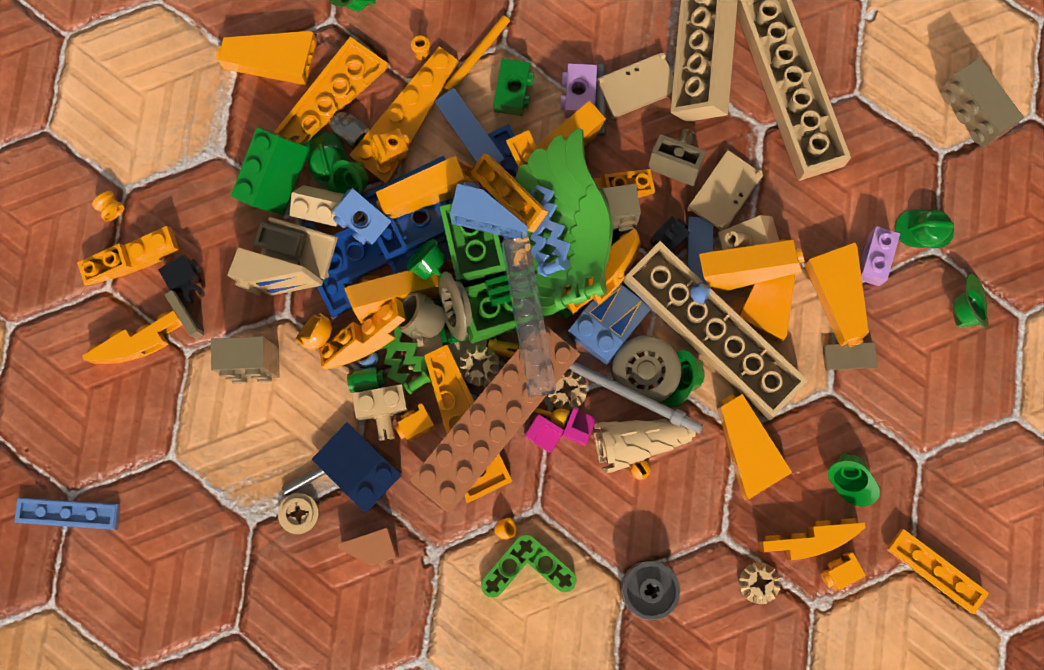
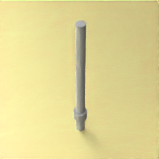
[569,361,704,434]

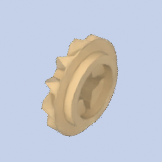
[459,345,499,386]
[548,370,587,410]
[278,493,319,534]
[739,562,781,604]

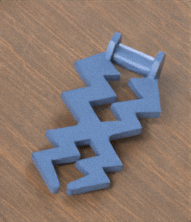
[530,185,571,277]

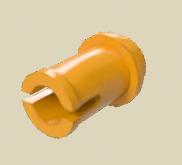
[411,35,430,61]
[488,337,519,358]

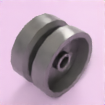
[620,561,680,620]

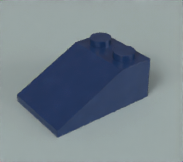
[312,422,402,513]

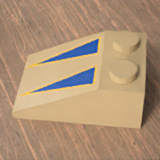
[227,248,323,297]

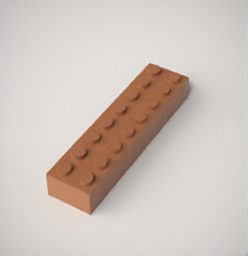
[409,322,580,514]

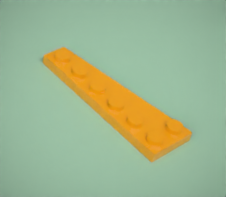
[274,37,389,145]
[349,46,459,184]
[424,345,512,503]

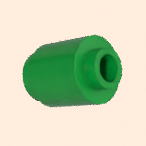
[347,366,385,393]

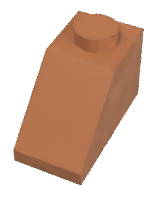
[338,528,399,569]

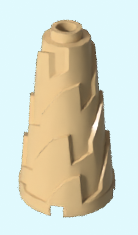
[594,419,696,473]

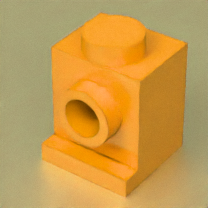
[370,129,411,167]
[394,403,436,442]
[821,552,866,591]

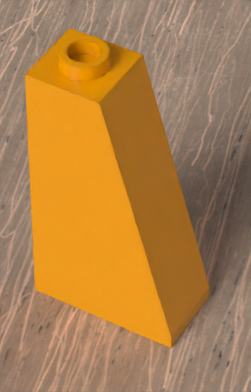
[216,31,317,85]
[515,100,606,172]
[376,156,480,219]
[739,239,796,343]
[699,240,805,294]
[805,243,869,347]
[344,271,442,325]
[717,394,792,500]

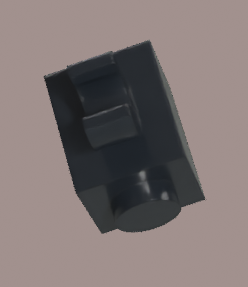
[650,216,690,253]
[158,255,205,303]

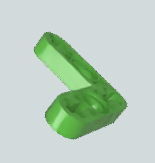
[481,535,577,598]

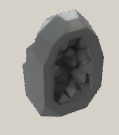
[330,112,369,149]

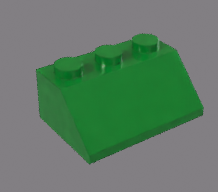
[231,127,310,216]

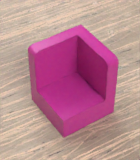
[562,407,596,446]
[525,414,564,453]

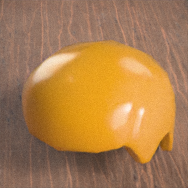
[295,313,332,350]

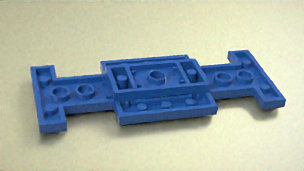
[299,124,517,318]

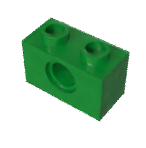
[493,58,534,116]

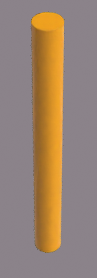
[444,15,510,92]

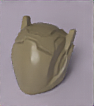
[398,292,446,341]

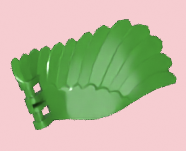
[516,128,613,316]

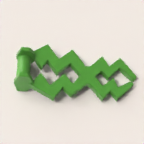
[382,327,431,394]

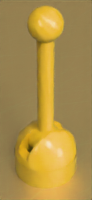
[533,408,571,430]

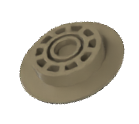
[438,271,472,341]
[612,336,681,405]

